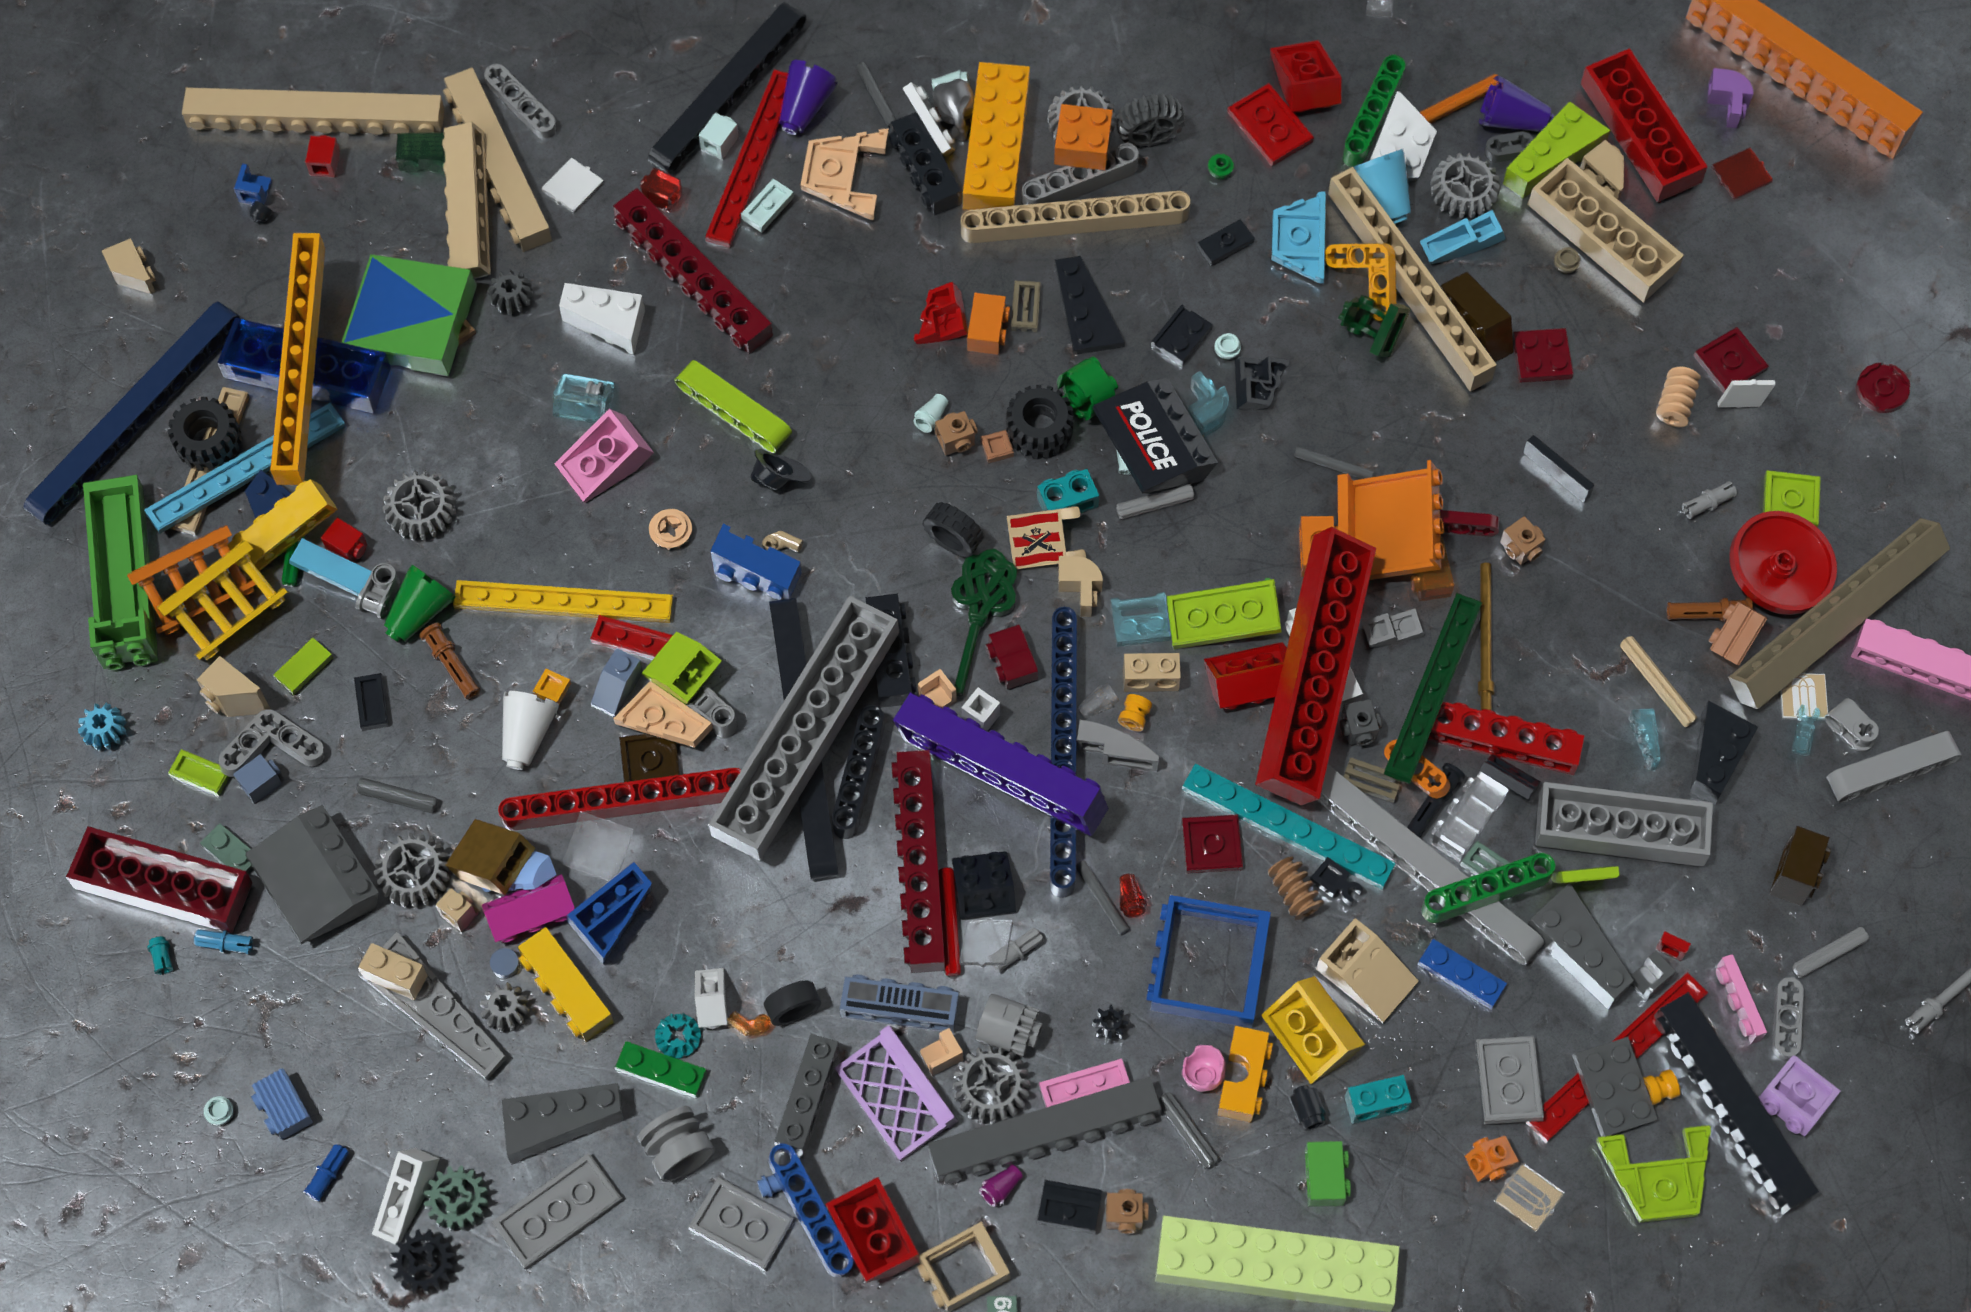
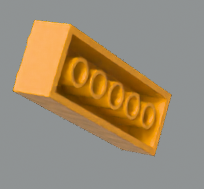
[963,62,1030,210]

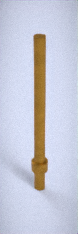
[1478,562,1494,710]

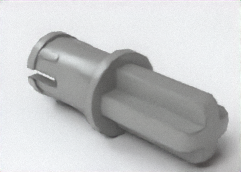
[989,928,1043,973]

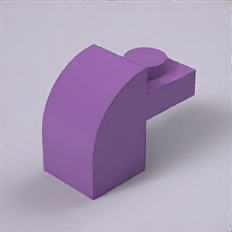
[1707,68,1753,128]

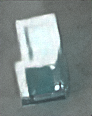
[1188,371,1229,437]

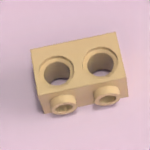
[1123,653,1180,692]

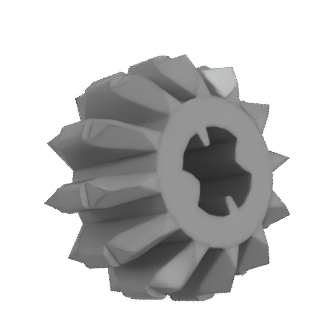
[480,982,529,1032]

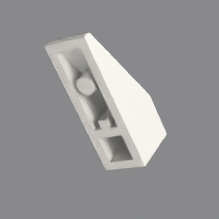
[372,1148,440,1245]

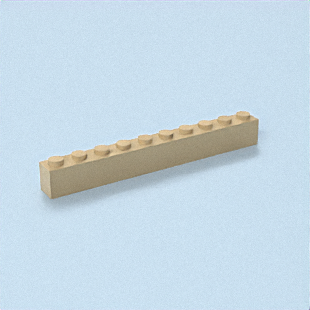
[182,88,444,136]
[1328,167,1496,392]

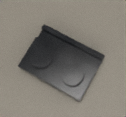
[1151,304,1213,366]
[1479,754,1541,799]
[1037,1180,1102,1234]

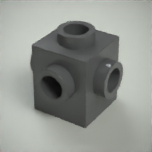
[1340,699,1382,746]

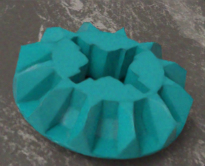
[655,1013,701,1058]

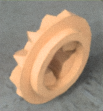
[649,509,692,551]

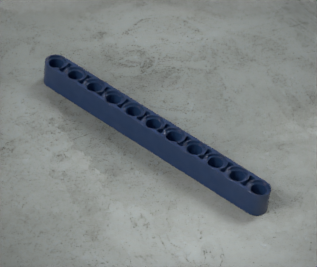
[23,302,241,525]
[1050,606,1077,898]

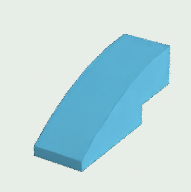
[1420,210,1506,264]

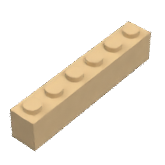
[442,122,491,278]

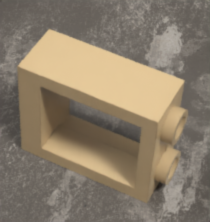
[917,1222,1010,1312]

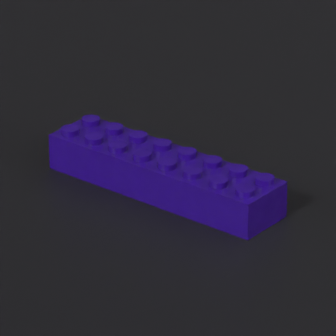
[893,693,1109,837]

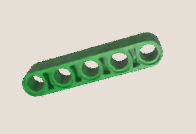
[1343,55,1406,168]
[1421,853,1555,923]

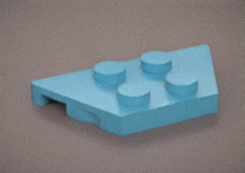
[1271,191,1325,284]

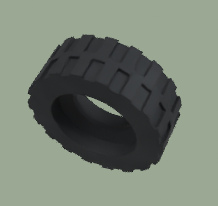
[922,502,984,557]

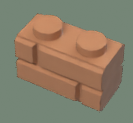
[1708,602,1768,666]

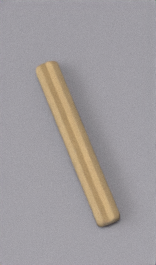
[1620,636,1697,727]

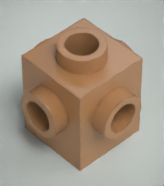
[935,411,978,456]
[1500,516,1546,565]
[1106,1189,1148,1234]

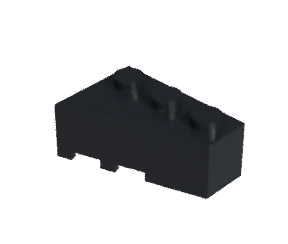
[1690,700,1758,805]

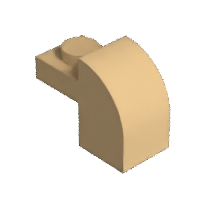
[1058,556,1103,617]

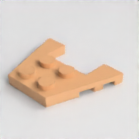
[801,129,889,220]

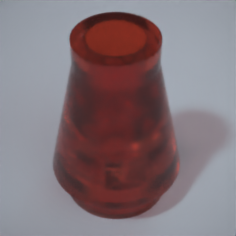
[1119,873,1147,918]

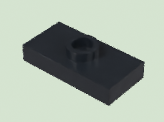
[1197,219,1255,266]

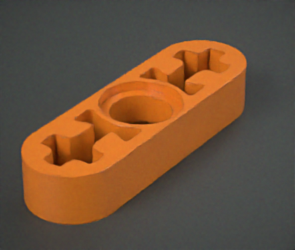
[1384,739,1450,798]

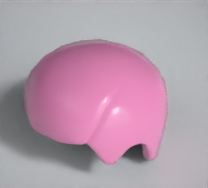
[1182,1045,1226,1092]

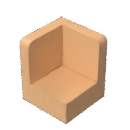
[918,669,957,708]
[920,1028,963,1076]

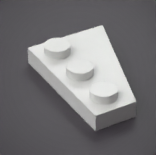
[903,83,956,156]

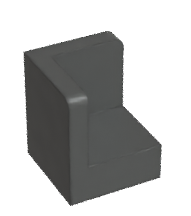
[1631,951,1676,1001]

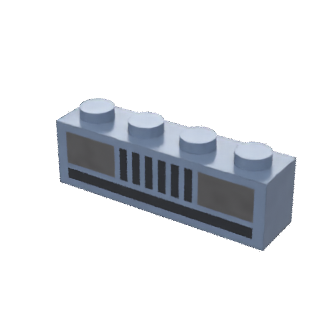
[840,975,959,1033]

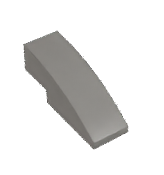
[1076,719,1159,772]

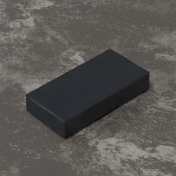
[354,673,389,731]

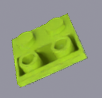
[642,631,722,705]

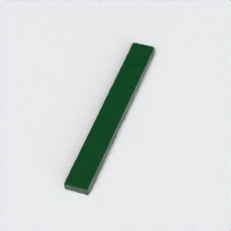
[1384,593,1482,784]

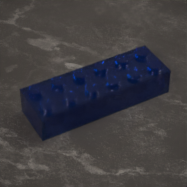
[217,318,391,413]

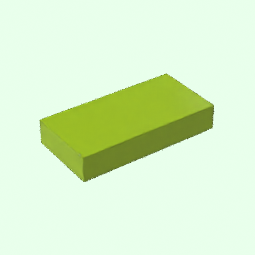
[273,638,333,695]
[168,749,230,796]

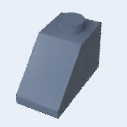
[591,648,643,717]

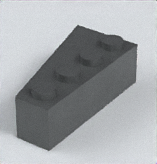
[502,1083,624,1165]

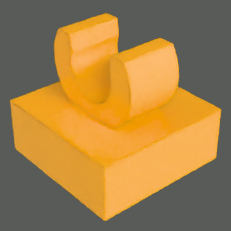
[533,668,571,704]

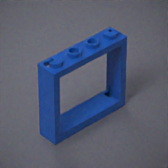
[1146,895,1271,1028]

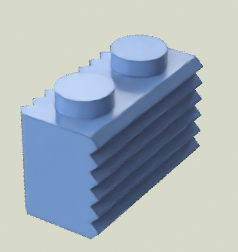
[251,1068,313,1140]

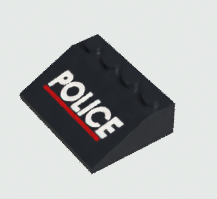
[1092,378,1218,494]

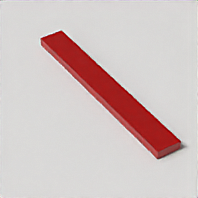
[705,69,788,248]
[1526,972,1708,1143]

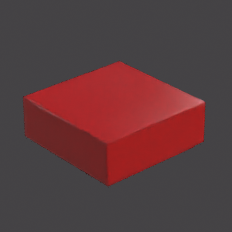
[1656,931,1691,961]

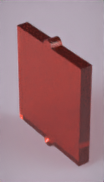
[1711,147,1773,200]

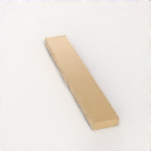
[171,387,250,535]

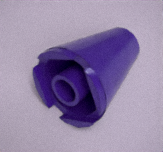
[779,60,838,135]
[1479,76,1554,132]

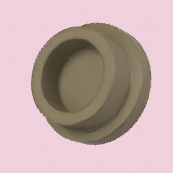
[1554,247,1580,273]

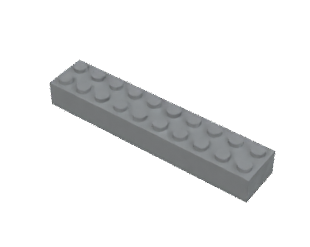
[708,595,899,861]

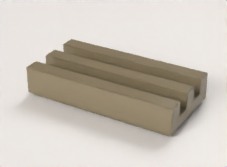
[1011,281,1041,332]
[1344,757,1401,803]

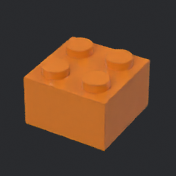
[1054,104,1113,170]

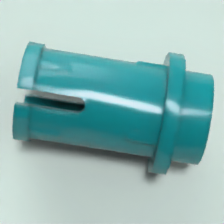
[147,936,173,975]

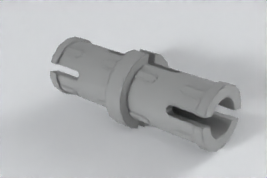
[1682,481,1737,519]

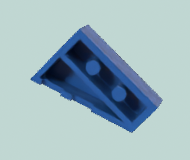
[710,523,802,599]
[567,862,652,965]

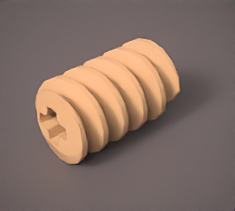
[1656,367,1701,428]

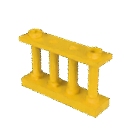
[156,540,287,660]

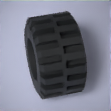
[1006,385,1073,459]
[168,397,242,471]

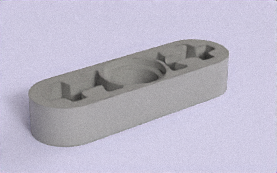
[1772,977,1804,1061]

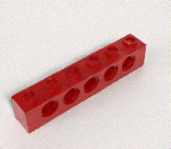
[1428,702,1585,776]

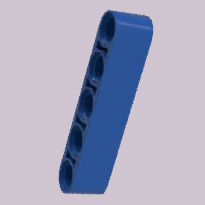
[768,1144,853,1277]

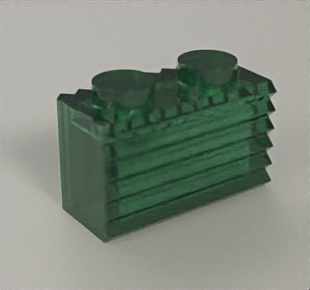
[396,132,445,173]

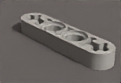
[484,64,557,139]

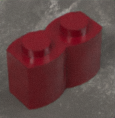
[985,625,1038,689]

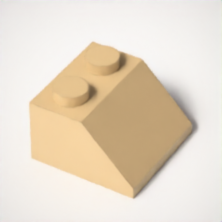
[197,656,271,717]

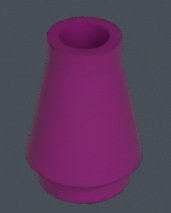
[979,1165,1023,1207]

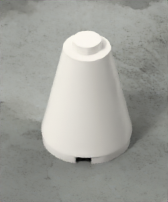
[502,691,559,770]

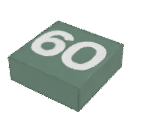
[987,1296,1017,1312]

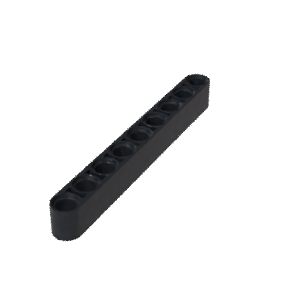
[648,2,807,175]

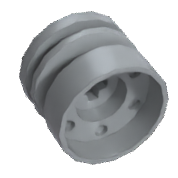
[637,1106,715,1182]

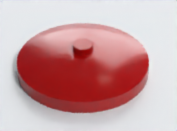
[1730,511,1837,615]

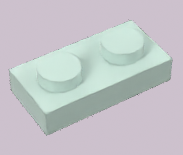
[741,179,794,233]

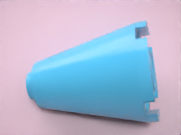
[1354,149,1411,224]

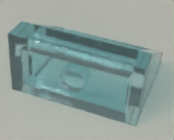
[553,374,615,423]

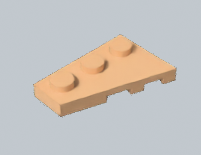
[613,681,713,748]

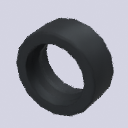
[763,980,821,1026]

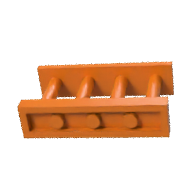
[127,525,256,635]

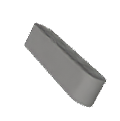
[1022,143,1139,205]
[1826,731,1962,803]

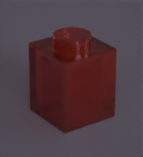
[640,168,683,213]

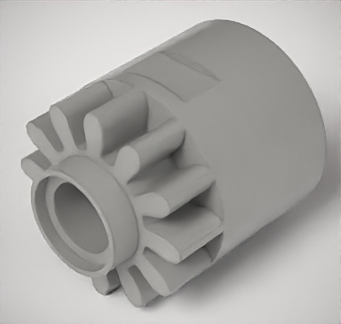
[976,993,1043,1056]

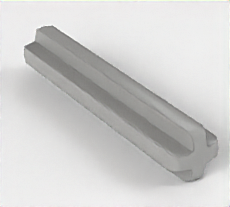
[1116,484,1194,519]
[1792,927,1869,978]

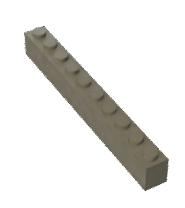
[1728,518,1950,709]

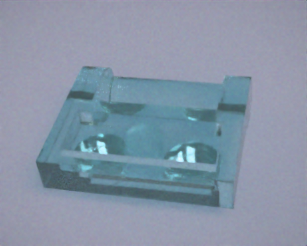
[1110,592,1171,647]

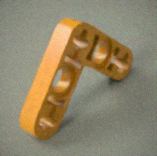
[1324,243,1396,320]

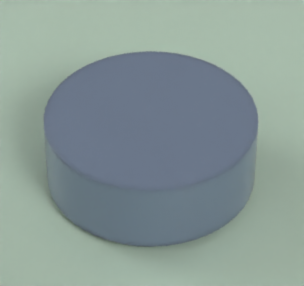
[490,948,520,978]

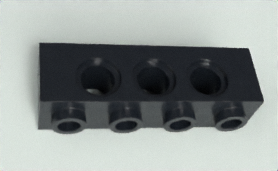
[888,112,962,216]
[865,593,917,708]

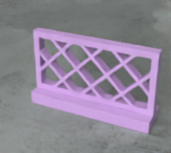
[835,1025,958,1161]

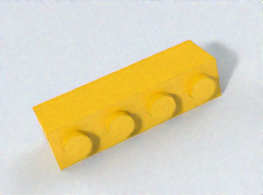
[227,479,338,572]
[518,927,614,1042]

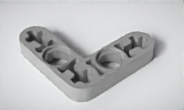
[218,709,325,777]

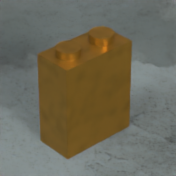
[445,819,535,895]

